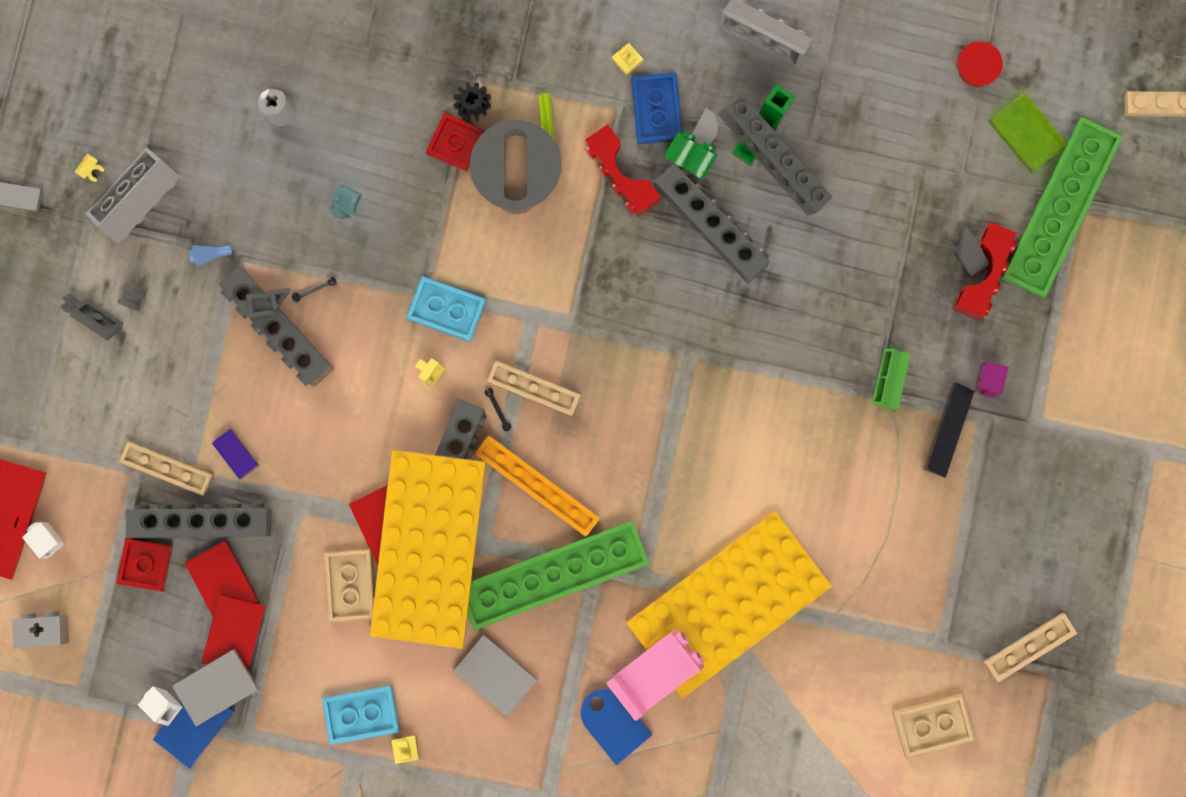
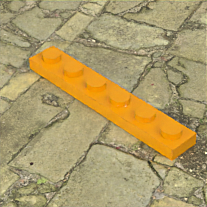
[475,435,600,537]

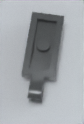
[61,293,124,340]

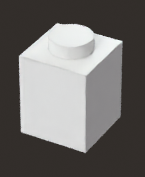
[22,522,66,559]
[138,686,183,726]

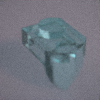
[329,185,362,219]

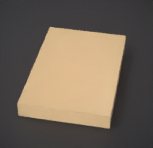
[324,549,375,623]
[893,694,975,759]

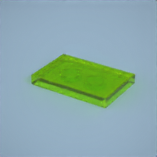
[988,92,1068,173]

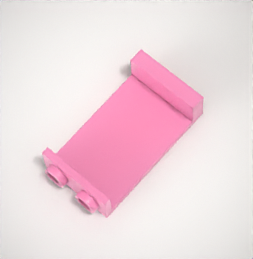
[606,628,705,721]

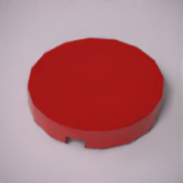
[956,41,1003,87]

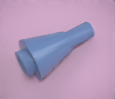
[188,245,232,267]

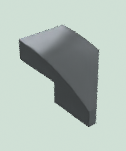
[955,227,990,277]
[246,288,290,319]

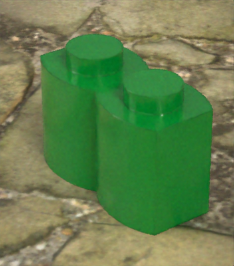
[664,130,718,179]

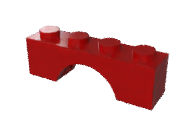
[584,124,661,217]
[953,222,1017,320]

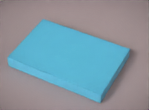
[406,276,487,343]
[322,685,400,745]

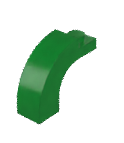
[732,84,796,166]

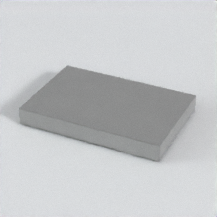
[454,635,537,717]
[172,649,259,726]

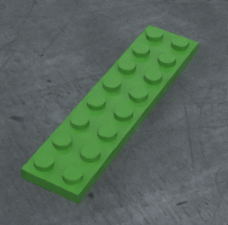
[1001,117,1123,299]
[468,521,649,630]

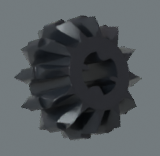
[453,82,491,121]

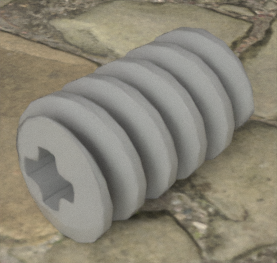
[258,89,295,127]

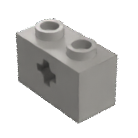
[13,611,69,648]

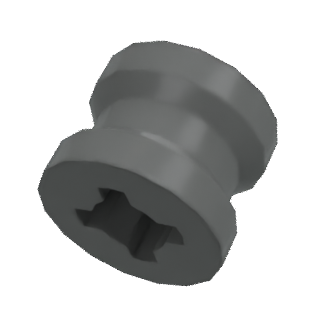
[117,286,146,311]

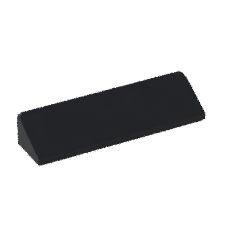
[923,382,975,478]

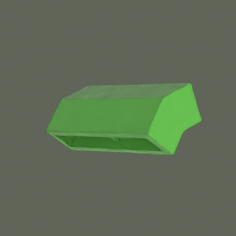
[872,348,911,411]

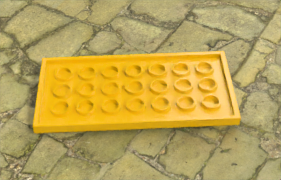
[370,450,486,649]
[626,511,832,699]

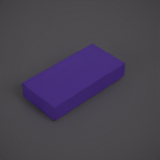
[212,429,259,480]

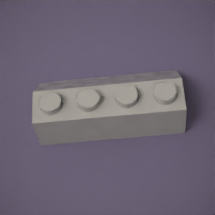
[719,0,813,69]
[85,147,180,244]

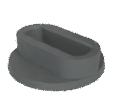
[470,120,561,214]

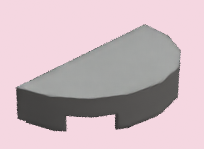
[692,108,718,144]

